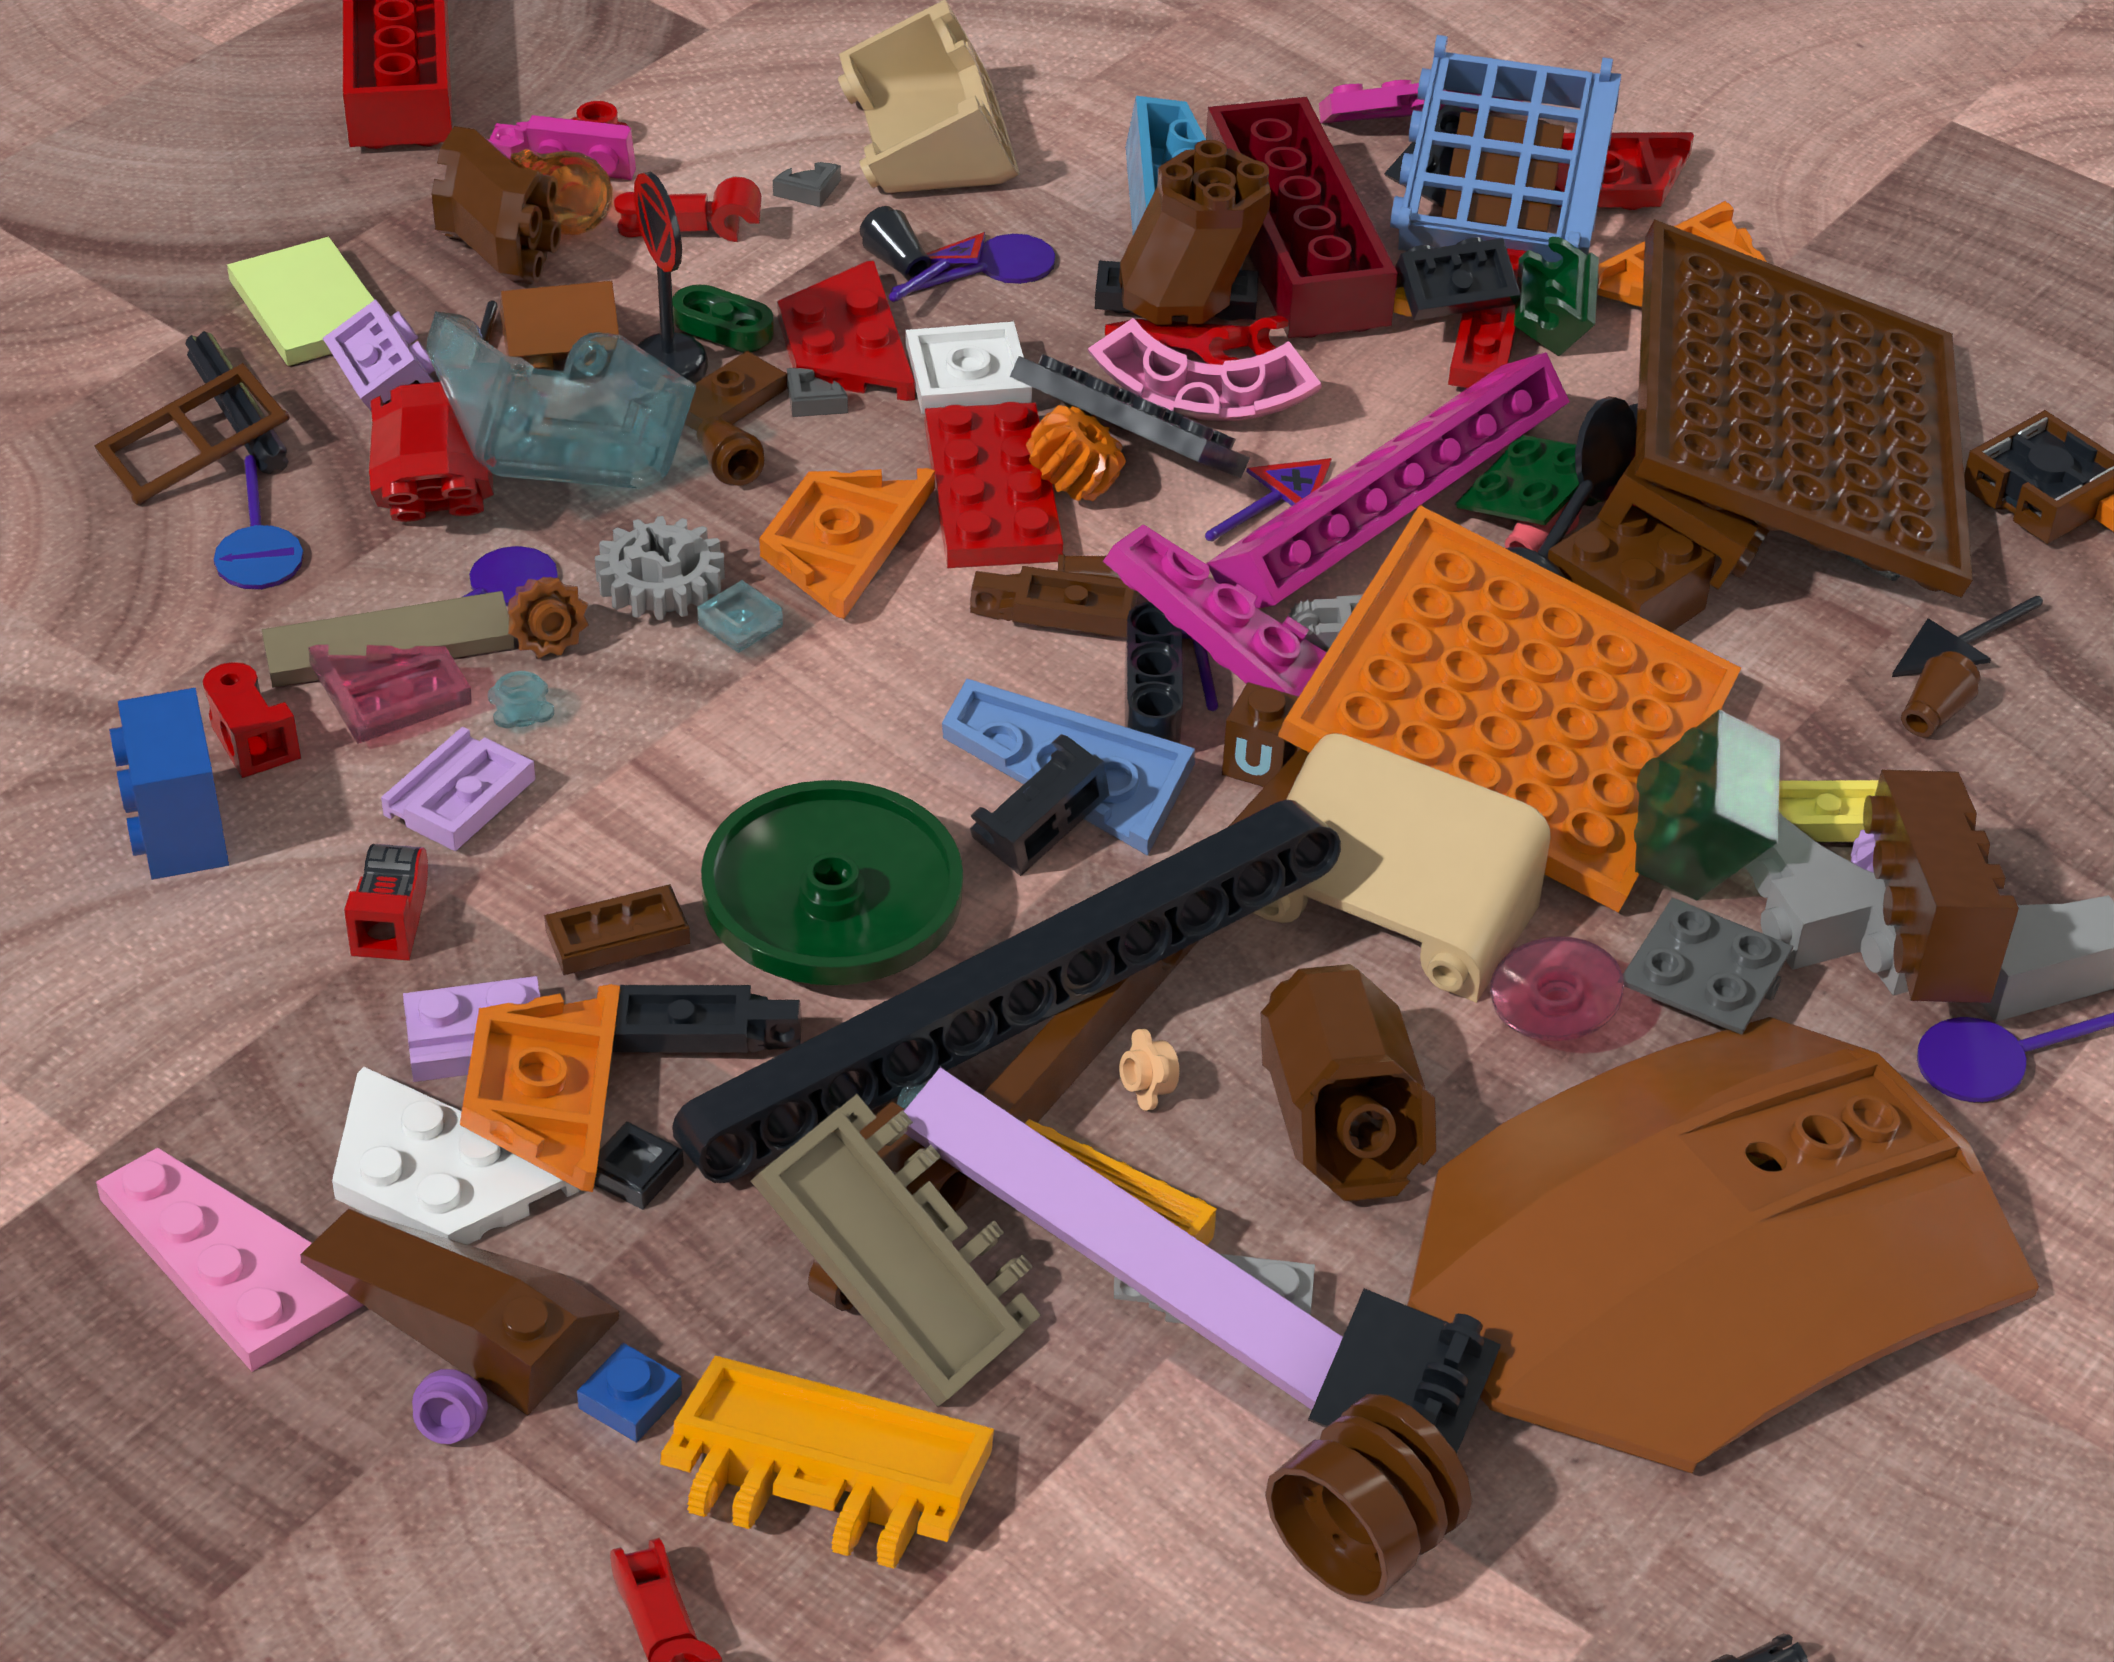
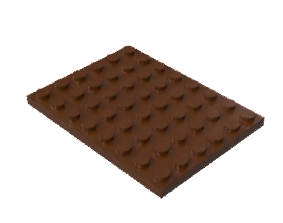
[1635,219,1973,598]

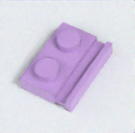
[381,726,535,851]
[403,976,540,1082]

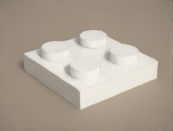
[906,321,1032,414]

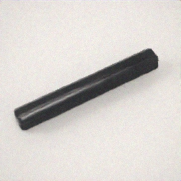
[185,331,289,474]

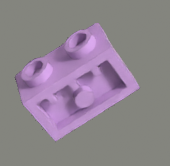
[322,299,438,411]

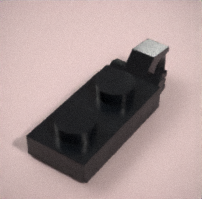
[612,985,802,1053]

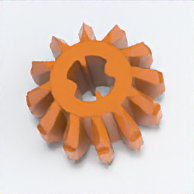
[1026,405,1126,501]

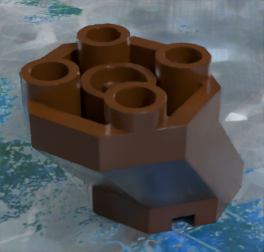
[431,126,561,284]
[1119,140,1271,325]
[1260,964,1437,1202]

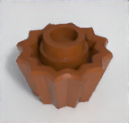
[508,577,589,659]

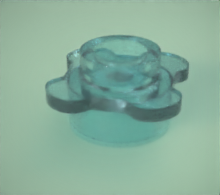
[487,671,555,728]

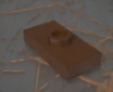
[669,351,787,431]
[544,884,691,975]

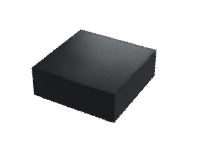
[594,1121,684,1210]

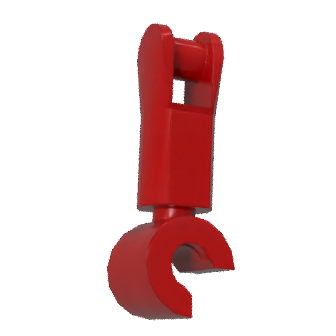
[614,176,762,242]
[610,1538,722,1662]

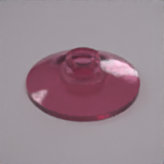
[1490,936,1624,1041]

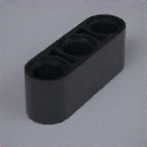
[1125,602,1183,744]

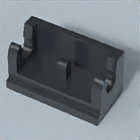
[970,734,1110,876]

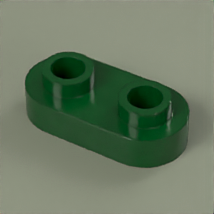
[673,284,774,353]

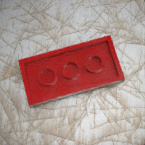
[925,402,1063,568]

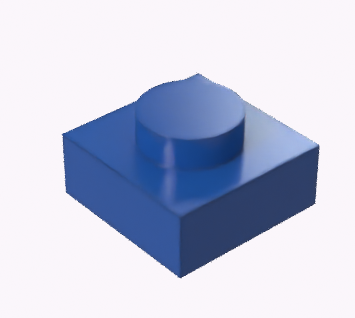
[577,1343,682,1443]

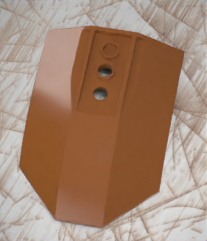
[1407,1017,2039,1474]

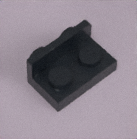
[1395,237,1521,321]

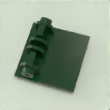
[1455,435,1603,525]

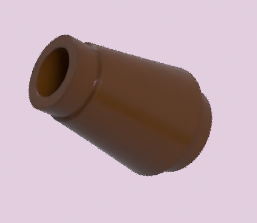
[697,416,764,486]
[1901,651,1981,738]

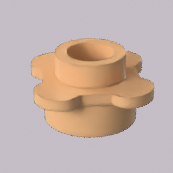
[1119,1029,1179,1111]

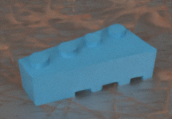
[1125,96,1243,270]

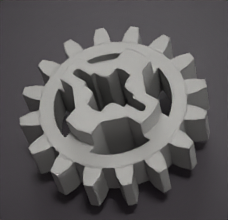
[595,516,725,620]

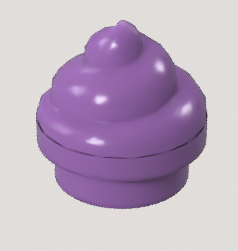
[412,1369,488,1444]

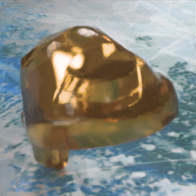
[510,149,614,235]

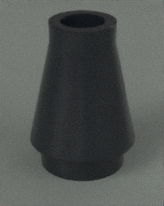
[859,206,931,281]

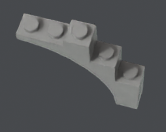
[1722,785,2114,1022]

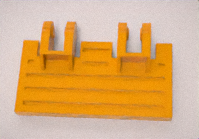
[660,1355,994,1569]

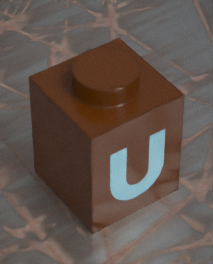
[1222,682,1299,787]

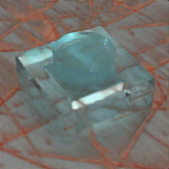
[697,580,783,653]

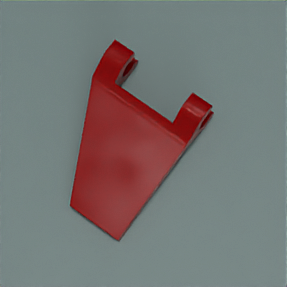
[1105,315,1288,365]

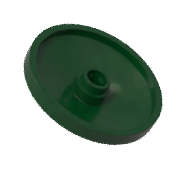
[701,780,963,985]

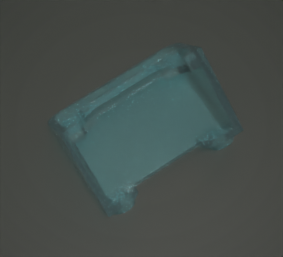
[426,311,696,489]

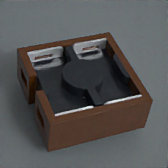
[1964,410,2114,544]

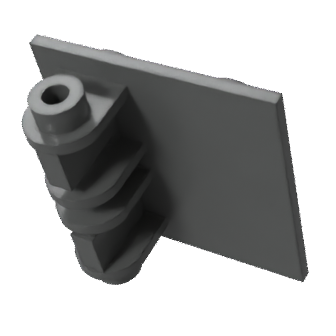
[1619,897,1793,1034]

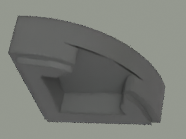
[773,162,841,207]
[787,368,848,417]

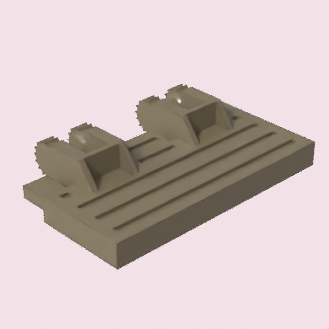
[751,1094,1041,1407]

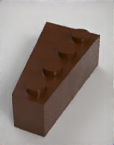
[1863,770,2019,1003]

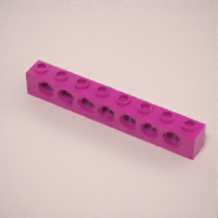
[1206,352,1570,609]

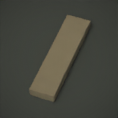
[261,591,514,688]

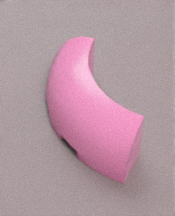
[1088,318,1322,421]

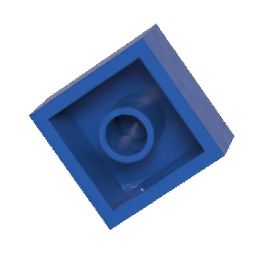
[109,687,229,880]

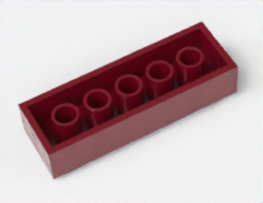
[1206,97,1398,338]

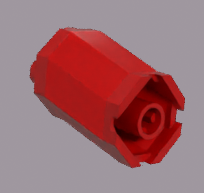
[369,381,494,522]

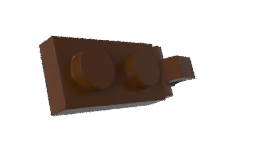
[970,566,1138,638]

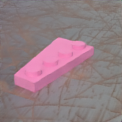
[96,1148,364,1372]

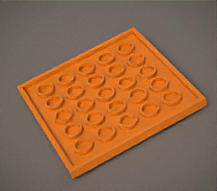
[1278,505,1741,913]

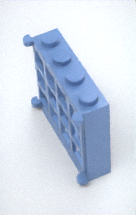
[1390,35,1621,262]

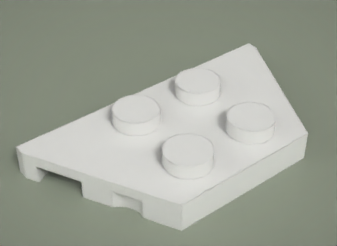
[332,1067,580,1245]

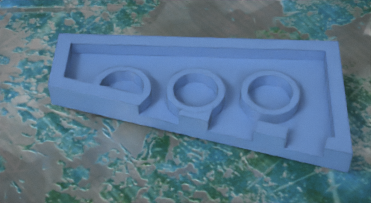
[942,679,1195,856]

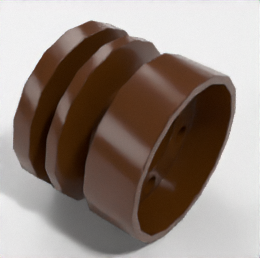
[1265,1394,1472,1603]

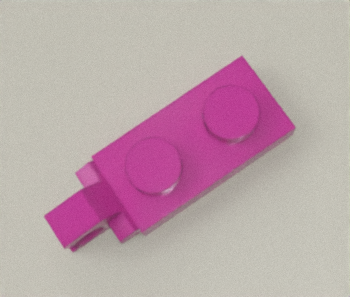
[489,115,636,180]

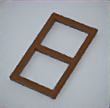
[94,363,290,505]

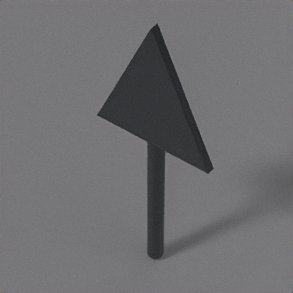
[1892,596,2043,677]

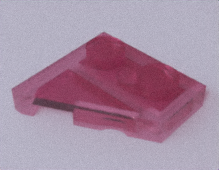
[308,645,472,744]

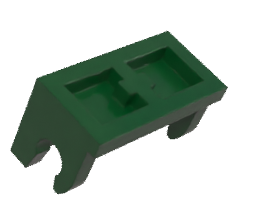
[1514,237,1599,356]

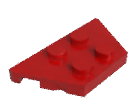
[1555,132,1694,210]
[777,261,915,401]

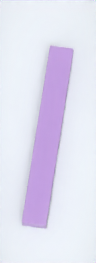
[904,1067,1343,1410]

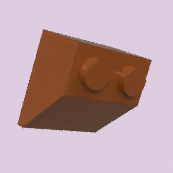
[500,281,621,373]

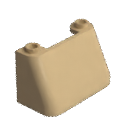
[838,0,1020,193]
[1253,733,1551,1003]

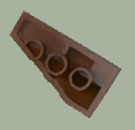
[300,1208,620,1416]

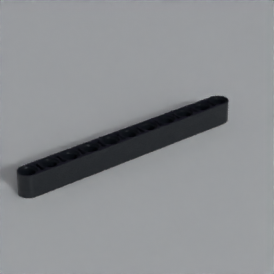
[672,800,1341,1183]

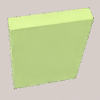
[227,236,374,366]

